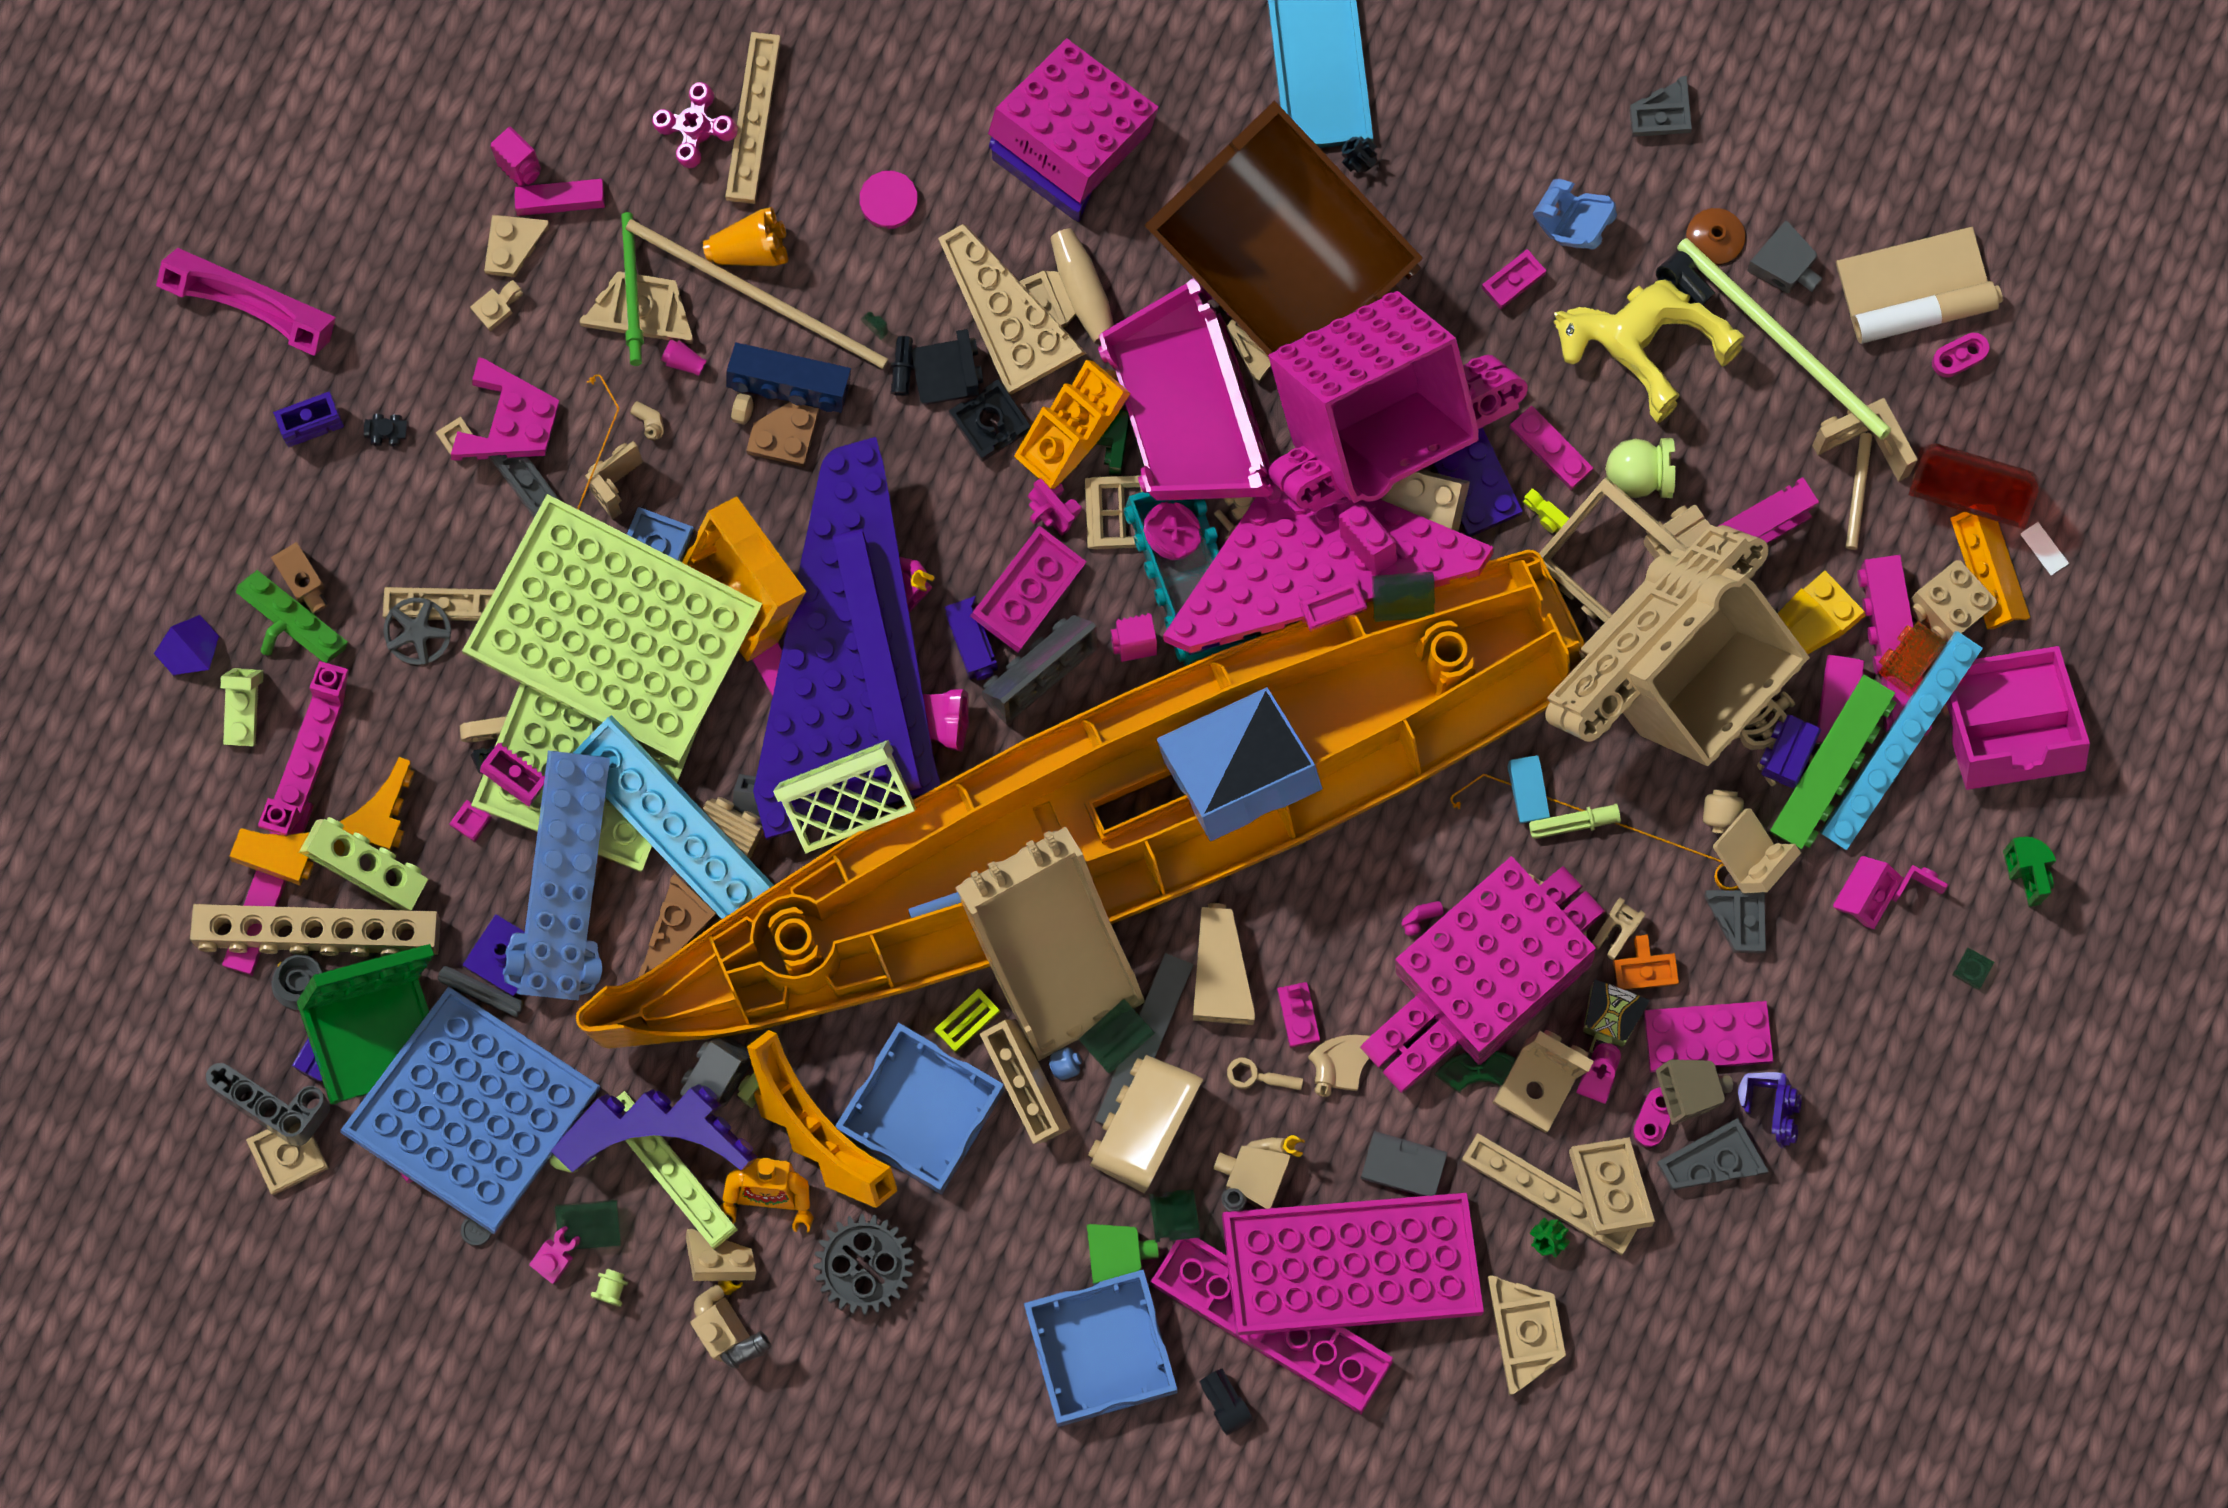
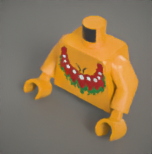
[719,1158,814,1233]

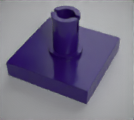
[463,914,525,998]

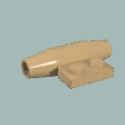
[1019,228,1114,344]

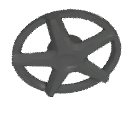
[384,597,451,665]

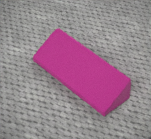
[515,179,605,216]
[1816,655,1864,744]

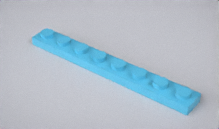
[1820,631,1983,850]

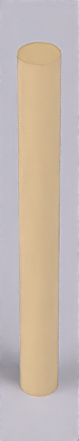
[1846,433,1872,550]

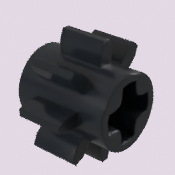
[1342,136,1377,173]

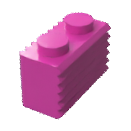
[491,126,541,187]
[1339,502,1398,575]
[1111,613,1157,662]
[480,743,545,807]

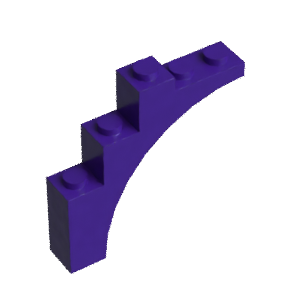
[551,1084,757,1172]

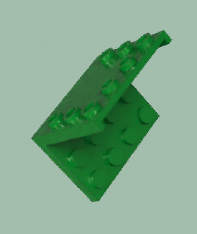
[296,944,434,1105]

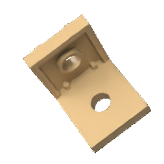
[1812,398,1918,482]
[1492,1030,1594,1133]

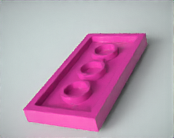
[970,526,1087,653]
[1644,1001,1773,1072]

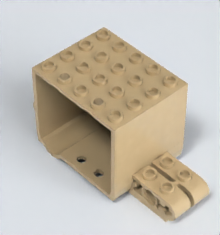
[1545,525,1810,766]

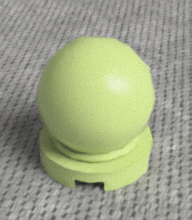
[1605,438,1675,498]

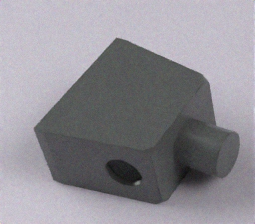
[1747,221,1823,293]

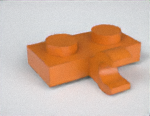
[1613,935,1679,991]

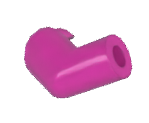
[1402,901,1443,936]

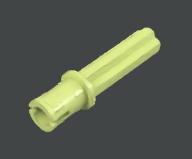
[1529,803,1621,839]

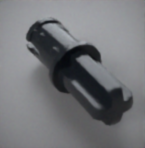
[890,336,914,396]

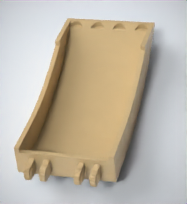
[955,827,1145,1061]

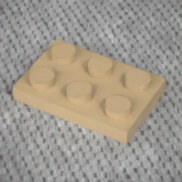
[1569,1137,1655,1236]

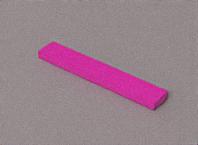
[222,802,314,976]

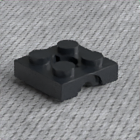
[949,379,1031,462]

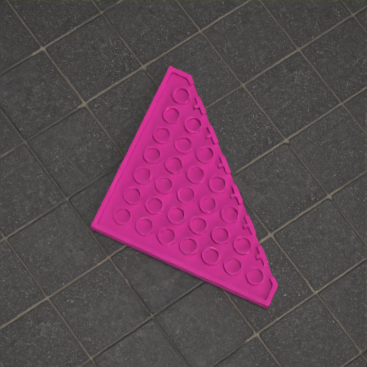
[1163,483,1494,653]

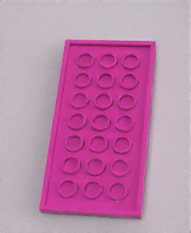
[1222,1193,1484,1336]

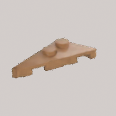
[639,874,717,977]

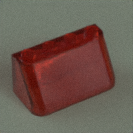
[1908,443,2040,529]

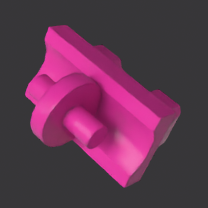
[1028,478,1082,536]

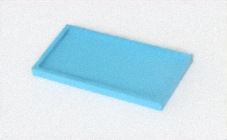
[1268,0,1373,148]

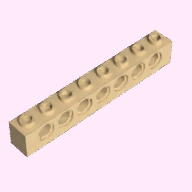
[190,904,441,957]

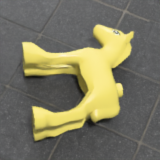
[1553,279,1745,424]

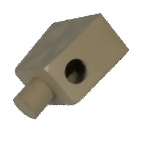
[1656,1059,1733,1125]

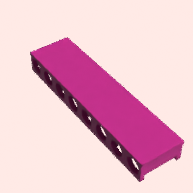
[1149,1229,1393,1415]

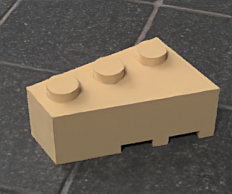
[1381,469,1470,532]

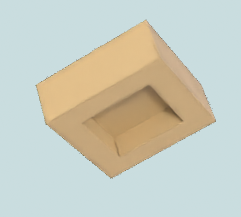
[436,417,473,456]

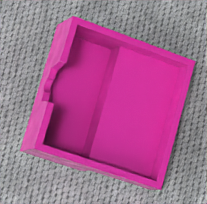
[1946,646,2090,790]

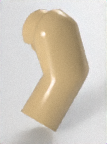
[630,401,664,440]

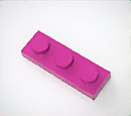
[1509,405,1593,490]

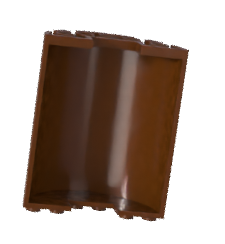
[1144,100,1423,357]

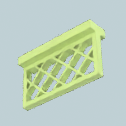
[773,740,917,854]

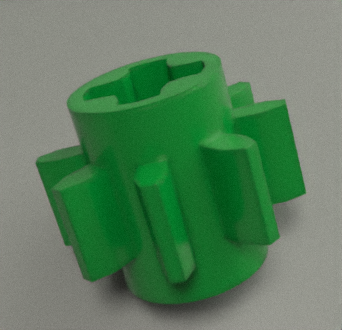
[1530,1217,1570,1257]

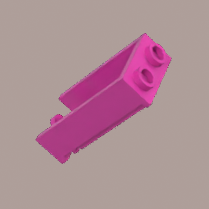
[1717,477,1819,543]

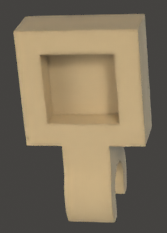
[470,280,523,331]

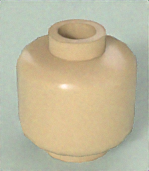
[1703,789,1744,833]

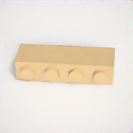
[980,1019,1071,1144]

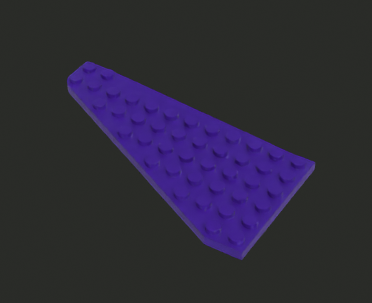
[753,437,941,839]

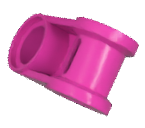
[1576,1043,1621,1104]

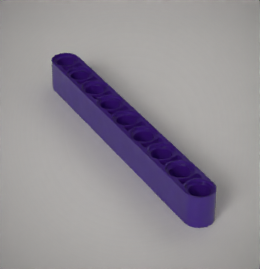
[833,529,922,795]

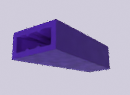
[989,137,1092,222]

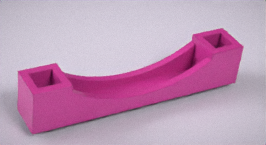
[156,248,336,356]

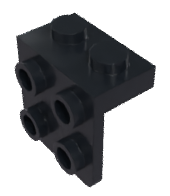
[912,329,984,405]

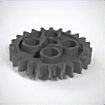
[813,1214,914,1316]

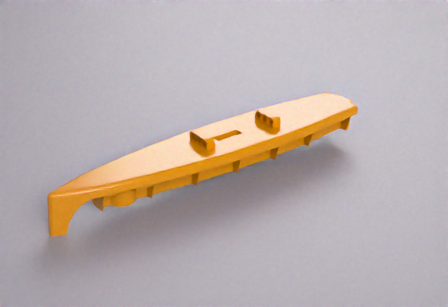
[576,550,1585,1049]

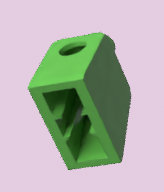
[1087,1224,1159,1286]

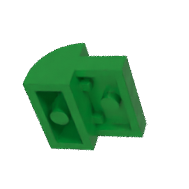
[2003,837,2056,907]

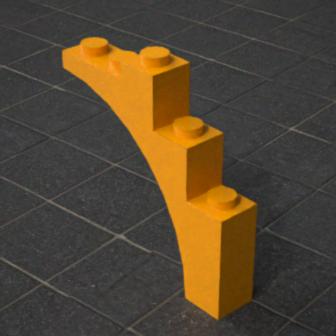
[229,757,415,886]
[747,1030,898,1208]

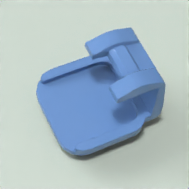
[1533,179,1617,250]

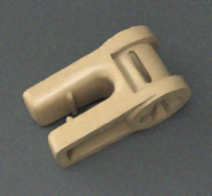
[1592,897,1646,961]

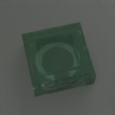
[1952,947,1995,990]

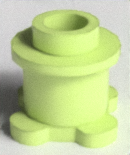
[590,1269,628,1307]

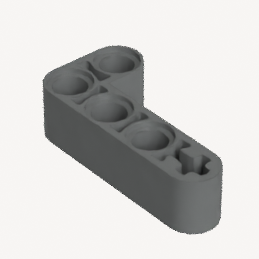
[206,1063,330,1146]

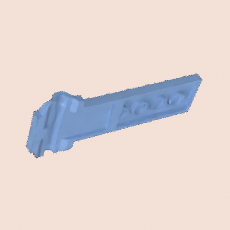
[503,750,610,1000]

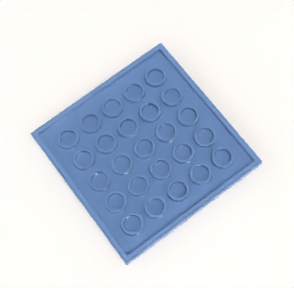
[341,986,600,1234]

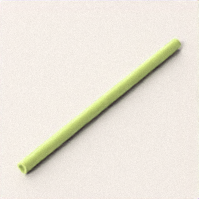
[1677,238,1891,440]

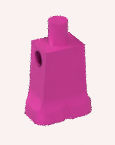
[923,689,969,752]

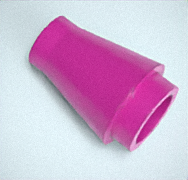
[660,339,707,376]

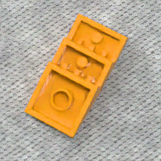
[1014,360,1131,489]

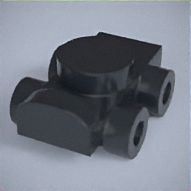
[364,414,408,446]

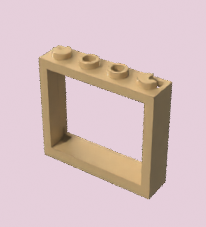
[1539,478,1688,622]

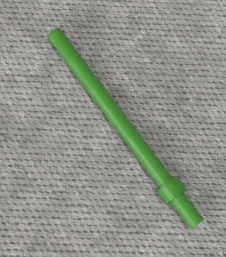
[621,212,644,366]

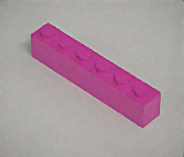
[1857,555,1932,736]

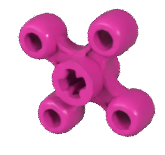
[652,82,738,168]

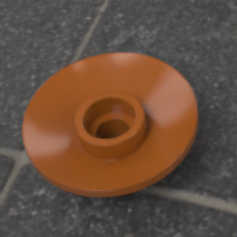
[1686,208,1745,265]

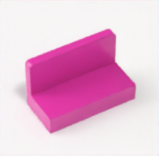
[1833,856,1903,929]

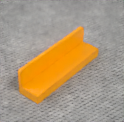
[1950,507,2030,629]

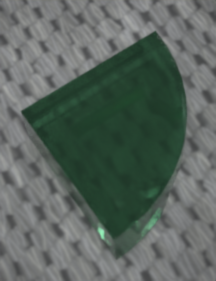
[860,311,888,340]

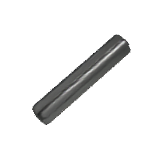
[438,966,524,1017]

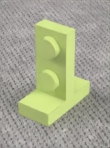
[220,668,264,746]

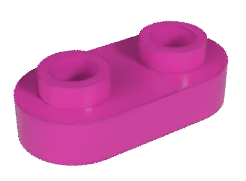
[1932,333,1989,378]
[1633,1087,1670,1148]

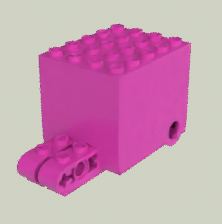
[1268,291,1528,512]
[1360,856,1605,1093]

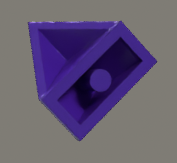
[154,615,220,676]

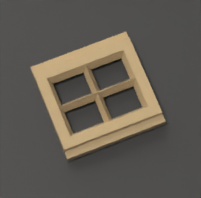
[1085,475,1143,549]

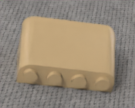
[1088,1055,1203,1193]

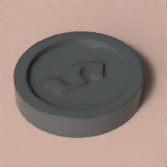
[461,1217,492,1246]

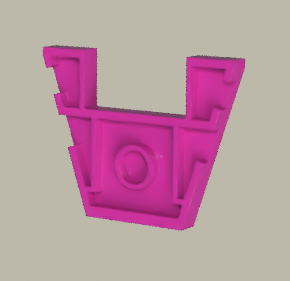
[451,357,559,461]

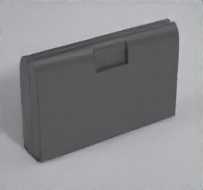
[1360,1131,1447,1196]

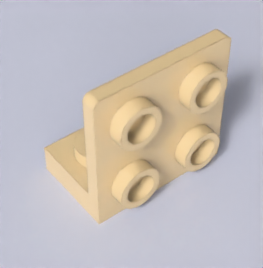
[585,441,643,520]
[1713,808,1801,893]

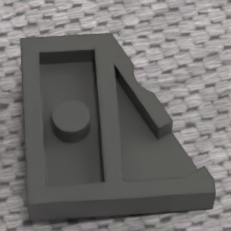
[1629,76,1692,137]
[1705,890,1766,953]

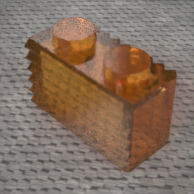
[1879,621,1947,695]

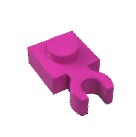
[529,1226,581,1284]

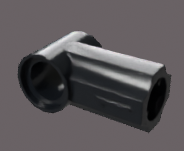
[1656,251,1715,305]
[1199,1368,1254,1436]

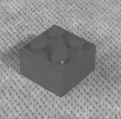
[680,1036,752,1109]

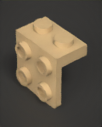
[1909,560,1997,647]

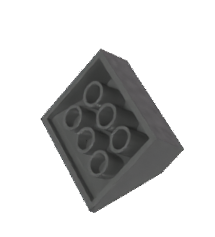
[982,615,1097,725]

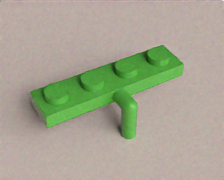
[236,570,348,663]

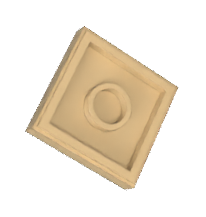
[246,1123,329,1195]

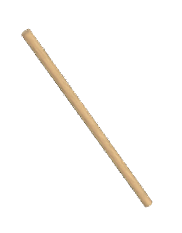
[626,219,889,369]

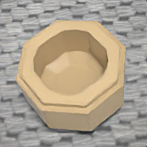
[731,393,753,425]

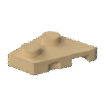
[484,215,550,277]
[686,1229,756,1281]

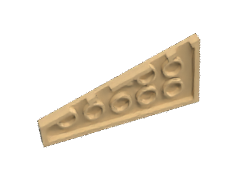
[938,224,1087,395]

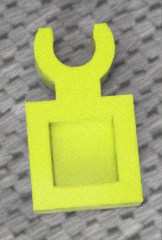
[1523,488,1569,533]

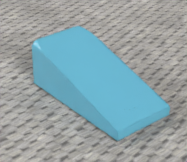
[1507,755,1550,824]

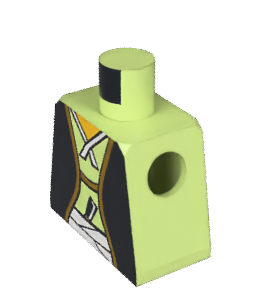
[1583,979,1650,1054]

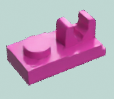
[1277,982,1320,1048]

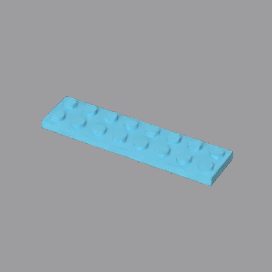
[573,715,774,919]

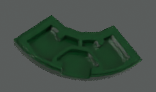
[1435,1051,1516,1093]

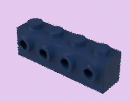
[726,342,851,413]

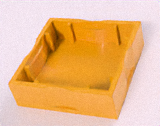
[682,496,807,662]

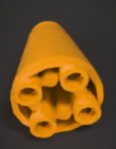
[703,207,788,266]

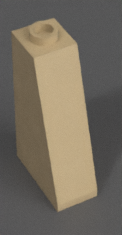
[1193,903,1255,1025]

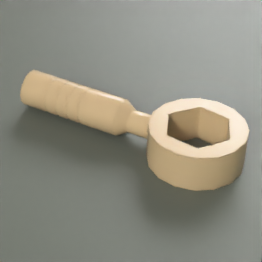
[1227,1058,1303,1090]

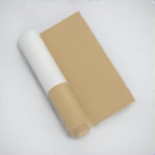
[1836,226,2003,344]

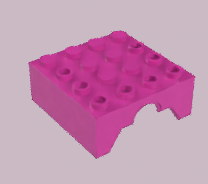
[988,38,1159,203]

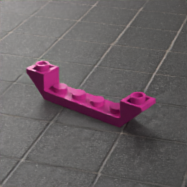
[258,661,349,836]

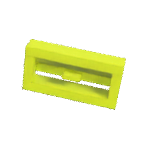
[934,988,1000,1053]

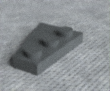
[1656,1118,1769,1190]

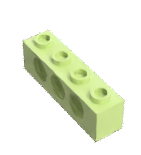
[299,817,428,911]

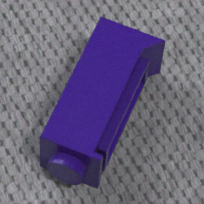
[944,596,998,680]

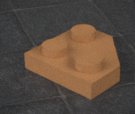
[746,402,819,467]

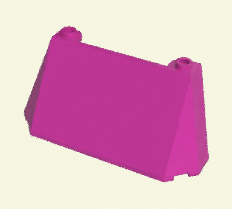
[1098,278,1273,501]

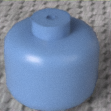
[1049,1047,1082,1081]

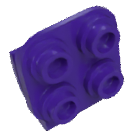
[1738,1072,1802,1148]

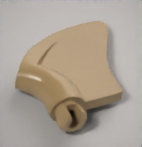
[1308,1035,1370,1097]

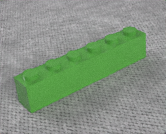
[1769,674,1897,851]

